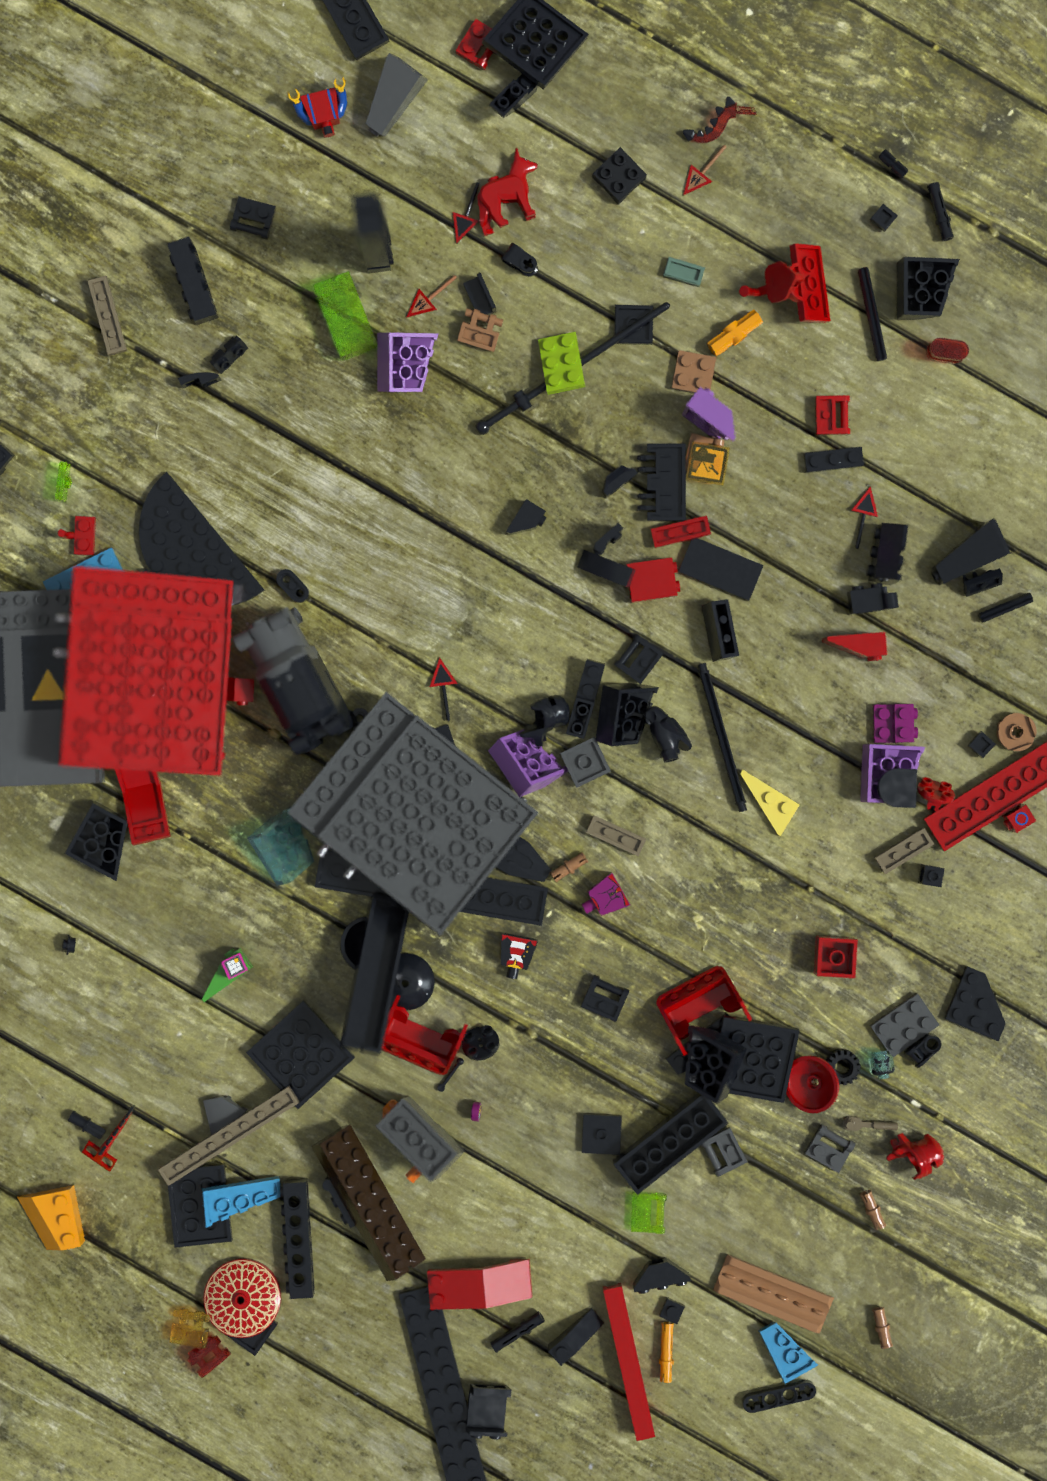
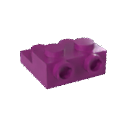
[873,704,918,743]

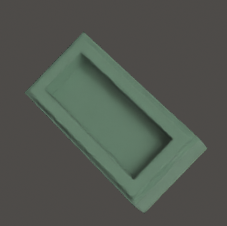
[663,257,705,287]

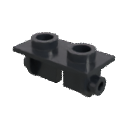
[209,335,248,374]

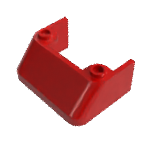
[656,966,752,1055]
[382,995,468,1075]

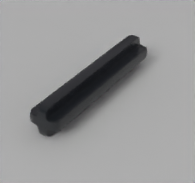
[978,593,1034,623]

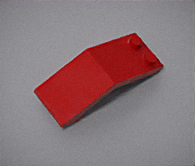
[115,769,171,846]
[427,1259,533,1310]

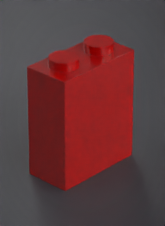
[626,557,680,603]

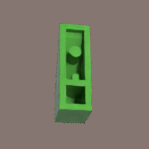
[202,948,253,1002]

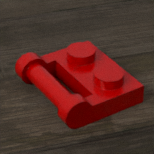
[456,19,493,70]
[815,395,850,435]

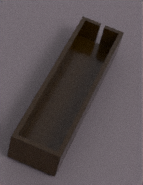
[311,1125,426,1281]

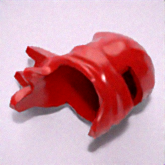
[886,1133,944,1181]

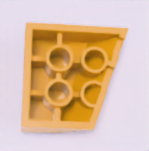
[17,1185,85,1251]

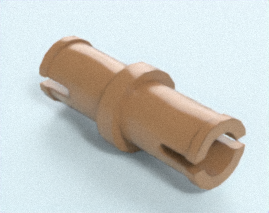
[550,852,588,883]
[860,1190,886,1230]
[872,1307,893,1349]

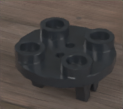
[462,1025,500,1061]

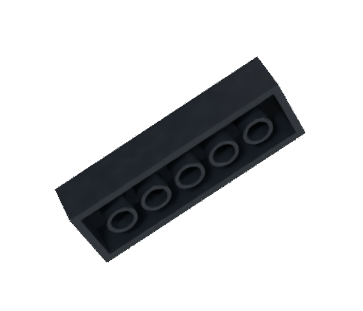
[613,1093,728,1195]

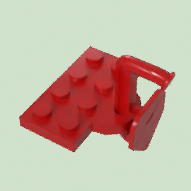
[739,243,831,323]

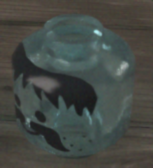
[868,1051,895,1080]

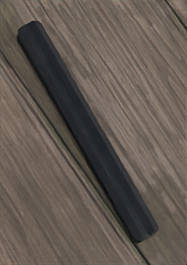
[858,267,887,361]

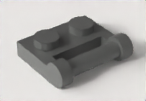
[804,1124,856,1173]
[701,1127,747,1177]

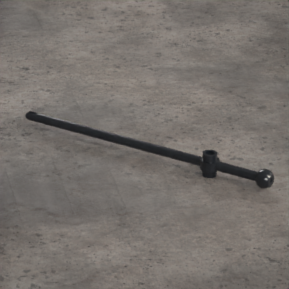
[475,302,670,435]

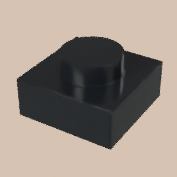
[870,204,898,232]
[967,731,996,758]
[659,1297,685,1324]

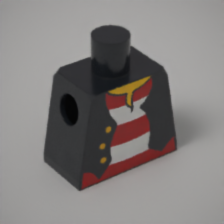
[501,932,538,979]

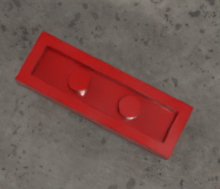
[651,515,711,548]

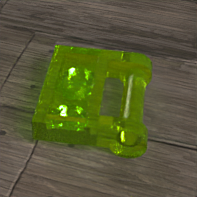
[631,1192,667,1234]

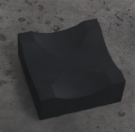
[592,147,647,205]

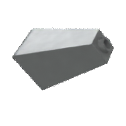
[366,53,428,137]

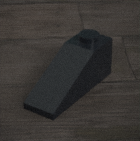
[548,1308,604,1366]

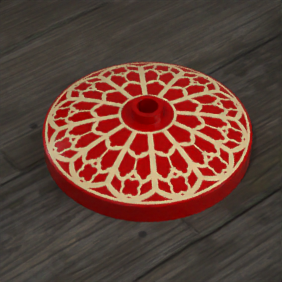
[204,1258,281,1338]

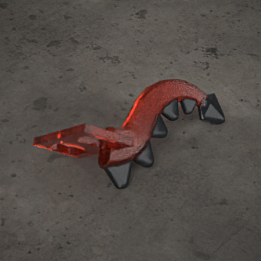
[683,96,757,143]

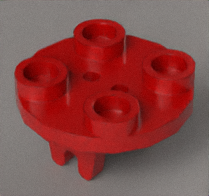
[917,777,955,812]

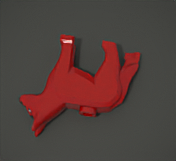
[477,148,538,237]

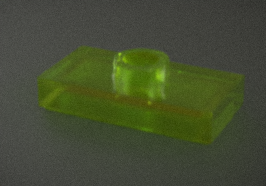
[55,461,72,503]

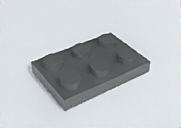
[870,993,939,1058]

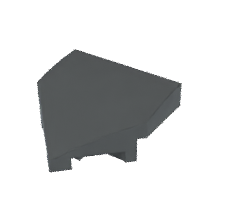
[203,1096,247,1135]

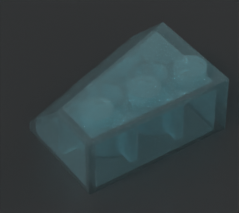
[247,805,314,886]

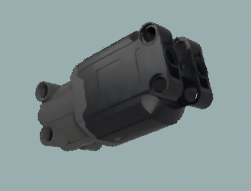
[233,607,358,755]

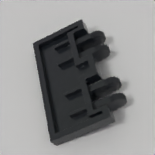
[637,443,686,521]

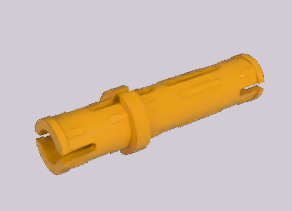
[659,1321,674,1383]

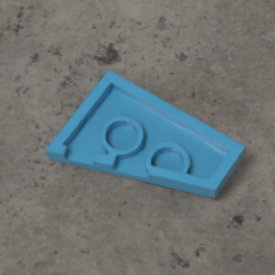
[758,1321,818,1384]

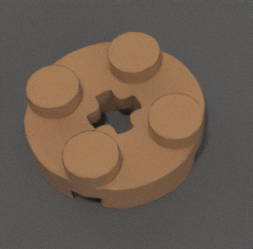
[997,713,1037,751]

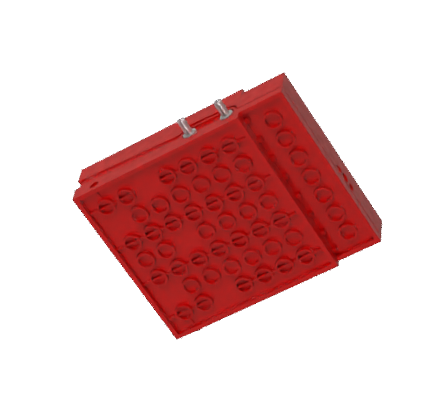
[53,566,233,776]

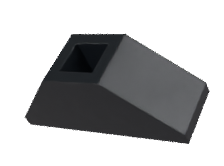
[633,1258,691,1294]

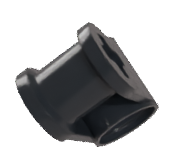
[501,242,538,277]
[904,1033,942,1068]

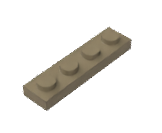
[88,276,128,356]

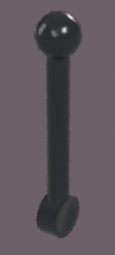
[437,1058,464,1092]

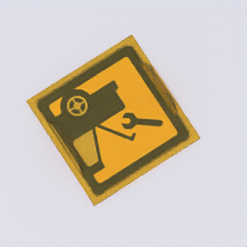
[686,441,730,486]

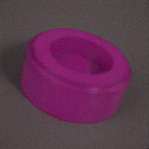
[471,1102,481,1122]

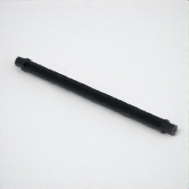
[697,663,747,812]

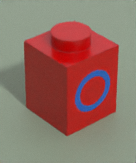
[1003,804,1036,833]

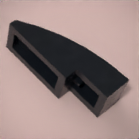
[577,550,636,588]

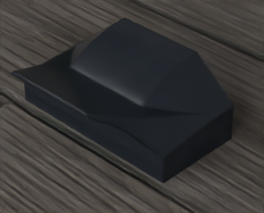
[602,465,638,498]

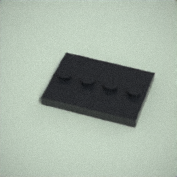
[168,1163,233,1248]

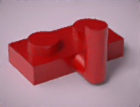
[58,516,96,556]

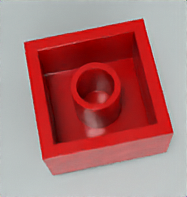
[814,935,858,978]

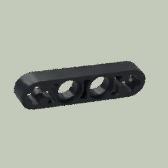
[742,1380,816,1413]

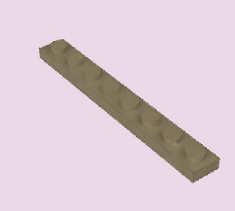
[158,1086,300,1186]

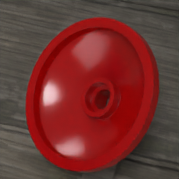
[786,1055,839,1113]

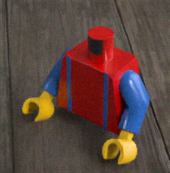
[287,77,347,138]

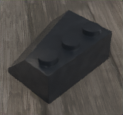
[897,257,960,320]
[866,523,908,585]
[595,683,659,746]

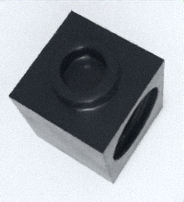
[918,864,945,887]

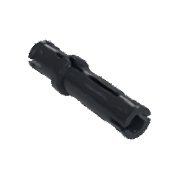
[927,182,954,242]
[490,1311,545,1353]

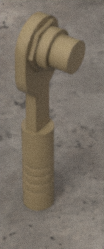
[842,1117,898,1131]

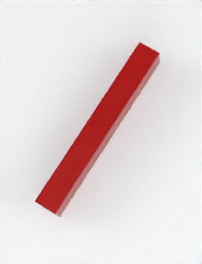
[602,1282,655,1441]

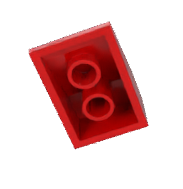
[822,632,887,662]

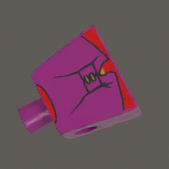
[582,872,630,916]

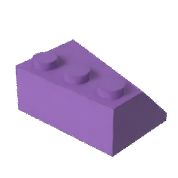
[488,729,568,797]

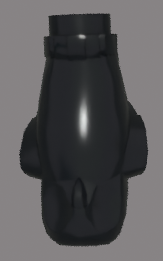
[644,706,692,763]

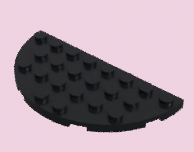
[139,472,265,606]

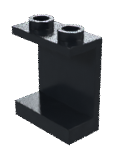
[465,1384,511,1440]

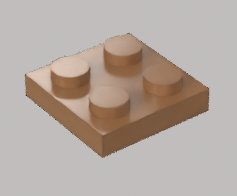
[671,350,716,393]

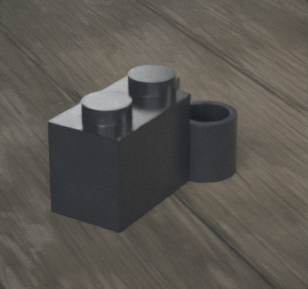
[847,583,899,615]

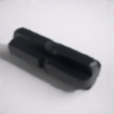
[879,149,908,178]

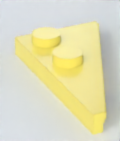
[740,770,799,836]

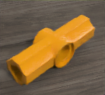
[707,309,763,357]

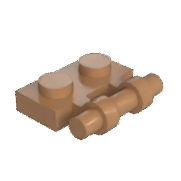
[457,309,503,352]

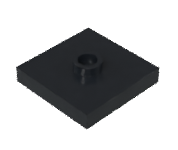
[582,1114,622,1155]

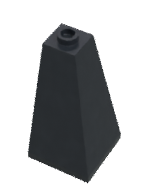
[932,518,1011,585]

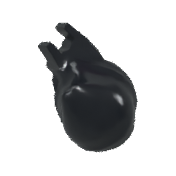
[520,695,570,746]

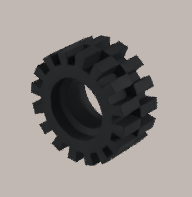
[826,1049,861,1085]

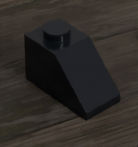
[506,499,547,535]

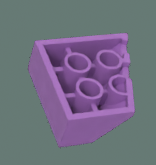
[377,333,438,392]
[682,387,735,441]
[860,744,925,803]

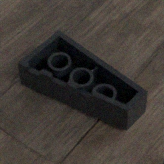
[167,236,219,325]

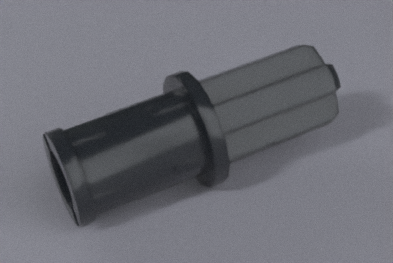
[68,1111,106,1139]

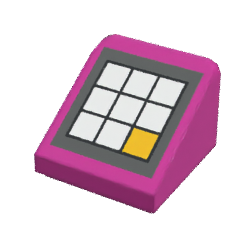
[221,953,248,979]

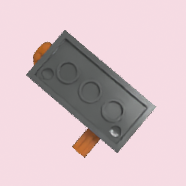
[376,1097,465,1183]

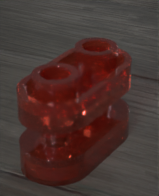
[926,338,969,364]
[187,1335,231,1378]

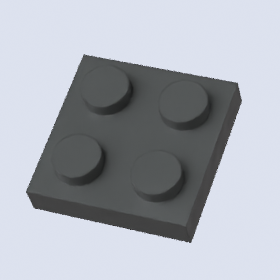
[560,737,611,788]

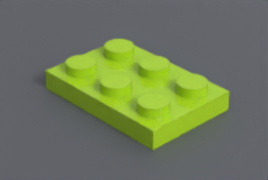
[538,332,586,395]

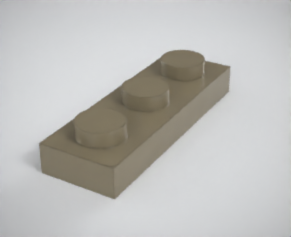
[586,815,646,856]
[874,828,934,874]

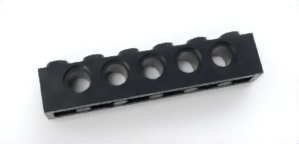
[280,1178,315,1299]

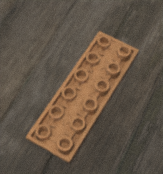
[713,1254,834,1333]

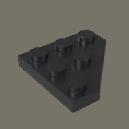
[944,966,1006,1041]

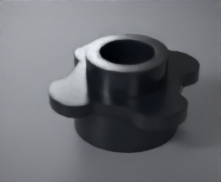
[62,935,76,955]

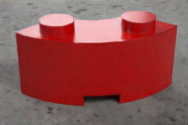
[226,678,254,706]

